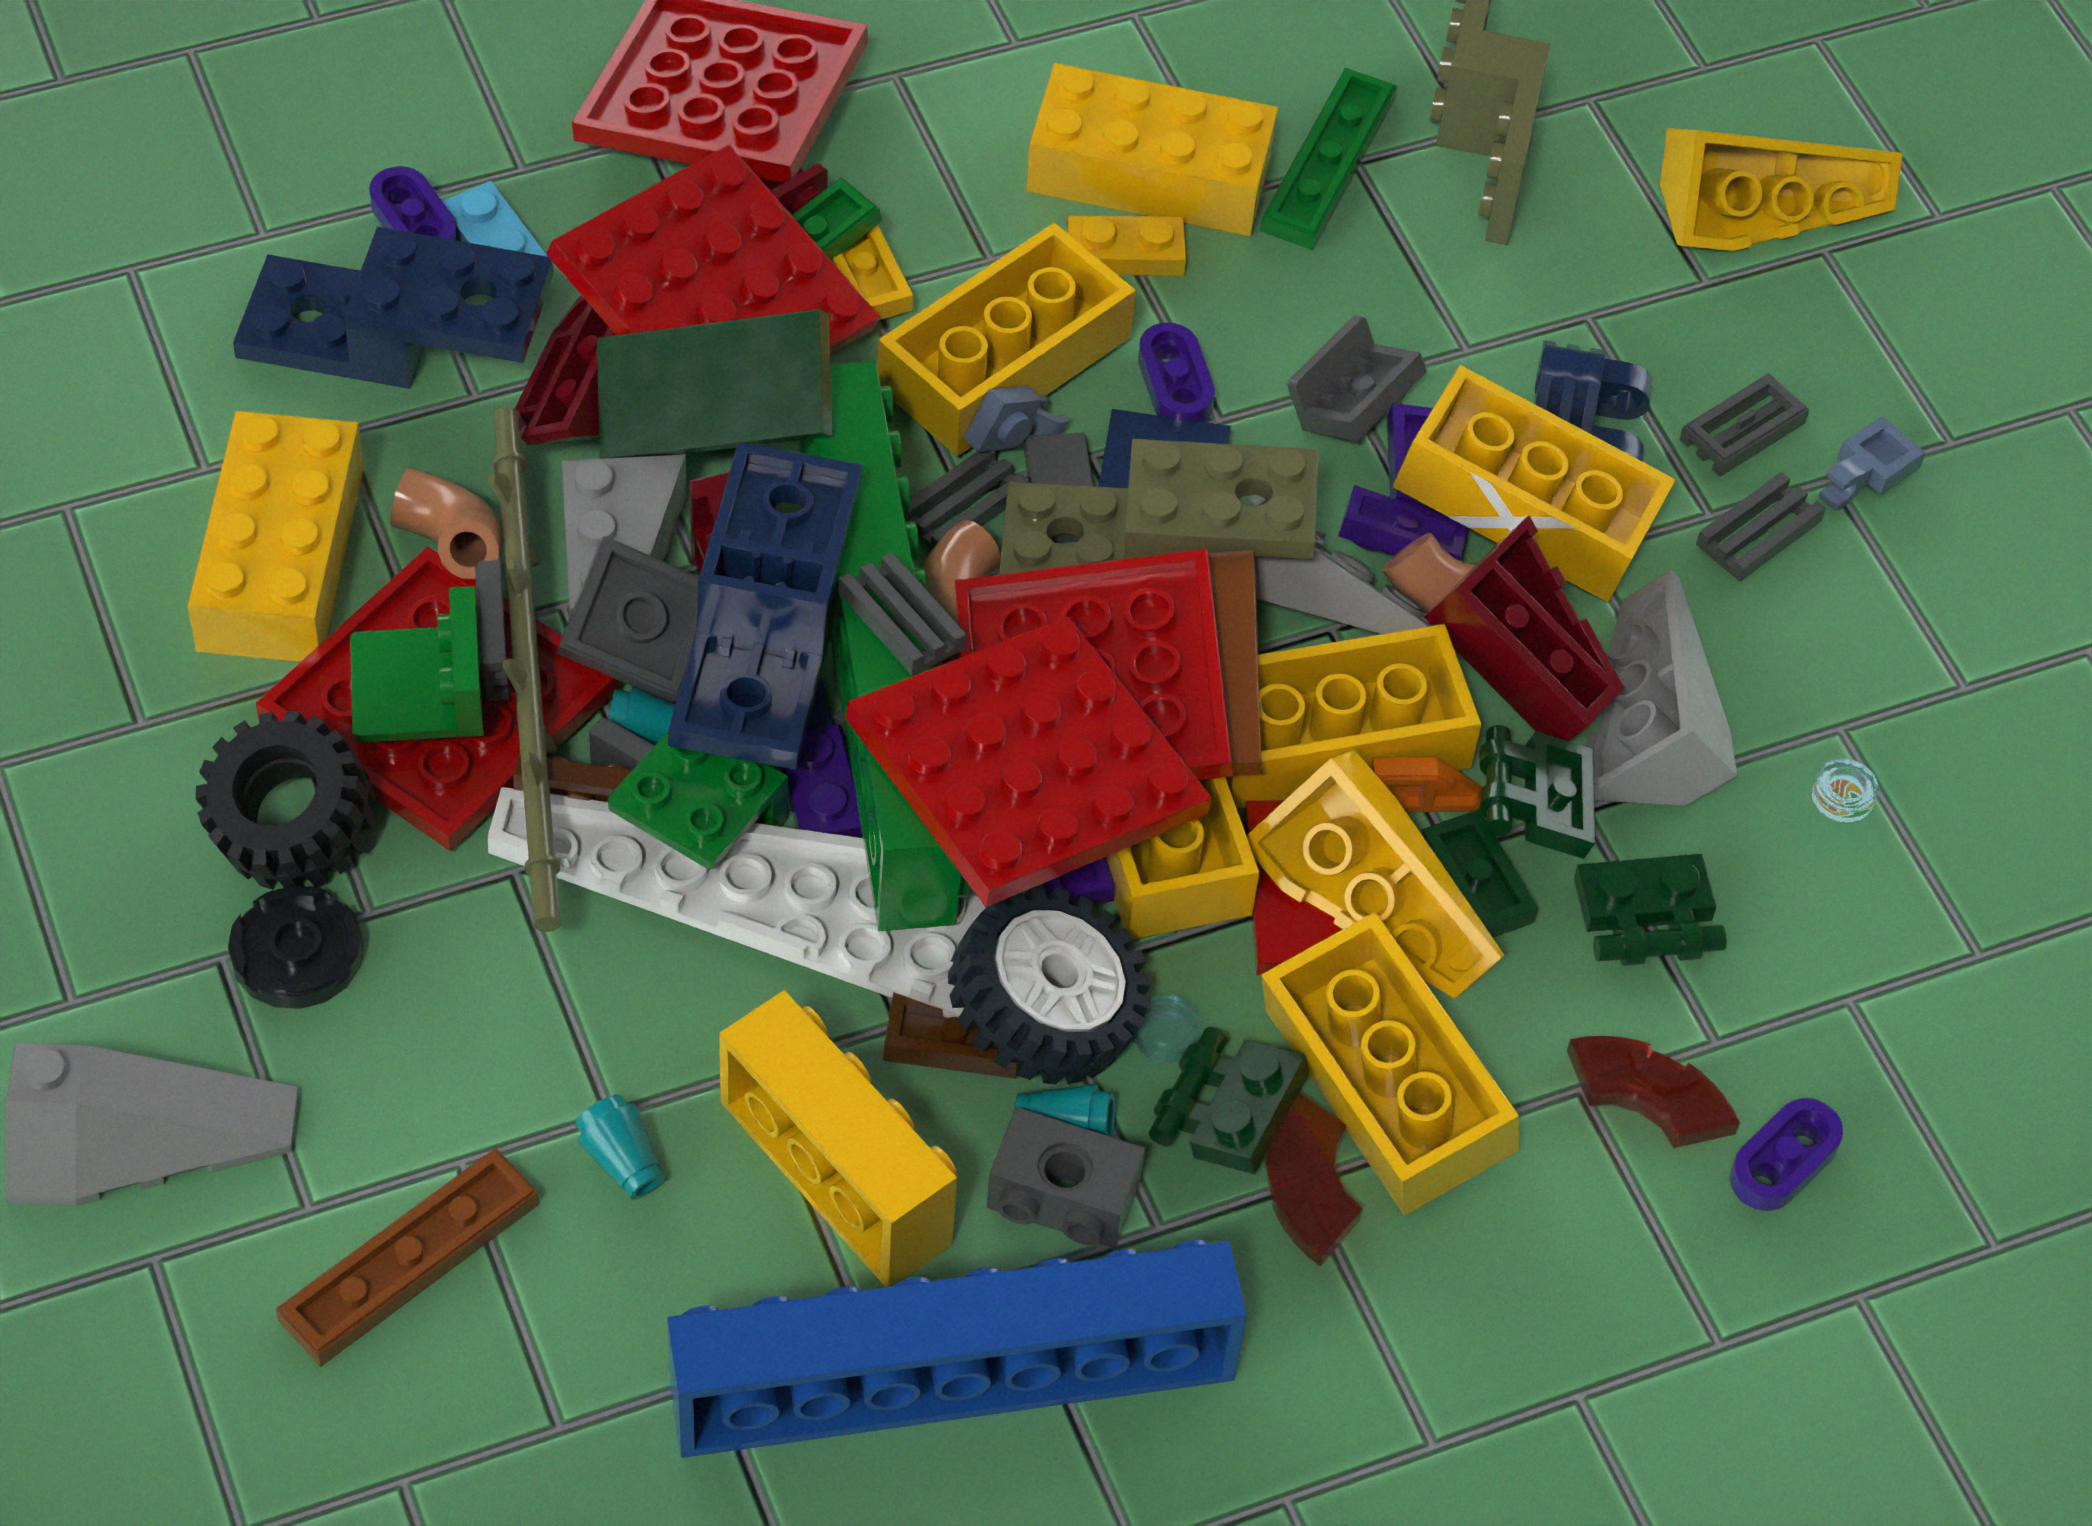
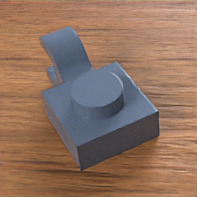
[963,385,1070,452]
[1819,416,1926,511]

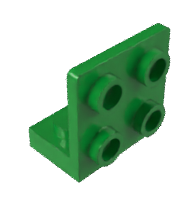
[350,586,484,743]
[608,731,788,869]

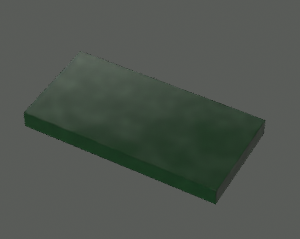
[597,309,832,459]

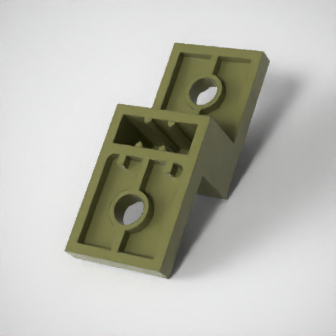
[1430,0,1550,245]
[999,439,1319,575]

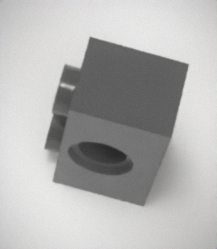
[986,1107,1145,1249]

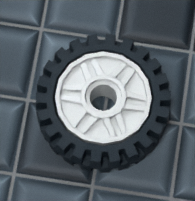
[948,886,1151,1085]

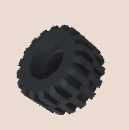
[195,711,376,890]

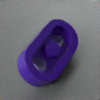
[369,166,457,241]
[1138,323,1215,422]
[1730,1098,1843,1211]

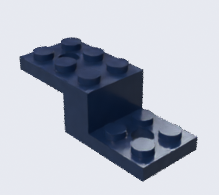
[233,227,554,389]
[668,442,863,769]

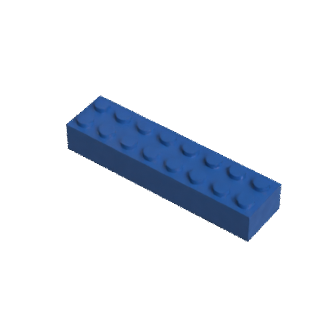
[667,1240,1247,1458]

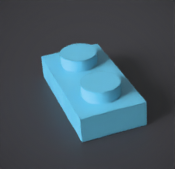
[442,181,548,257]

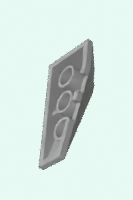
[1244,495,1432,634]
[1585,570,1737,806]
[6,1043,299,1206]

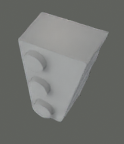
[561,455,687,615]

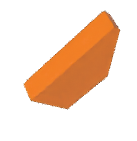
[1371,757,1483,812]

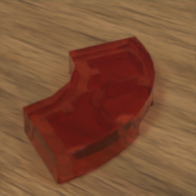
[1567,1036,1740,1148]
[1265,1092,1362,1267]

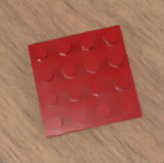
[572,0,868,183]
[546,144,880,355]
[256,547,619,851]
[955,549,1233,780]
[845,616,1212,907]

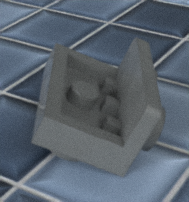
[1287,316,1427,442]

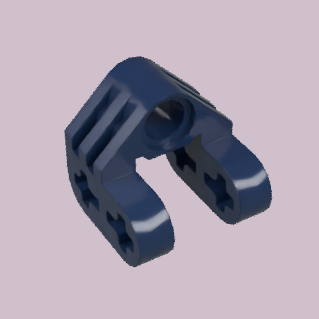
[1534,340,1652,462]

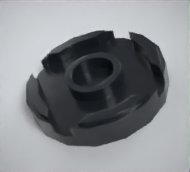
[228,886,363,1009]

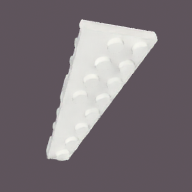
[488,787,986,1018]

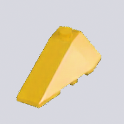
[1660,128,1903,251]
[1246,750,1505,999]

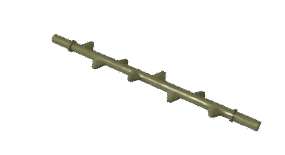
[488,407,561,932]

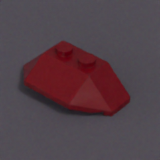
[514,295,616,446]

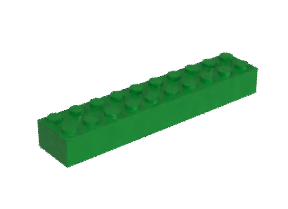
[799,361,970,931]

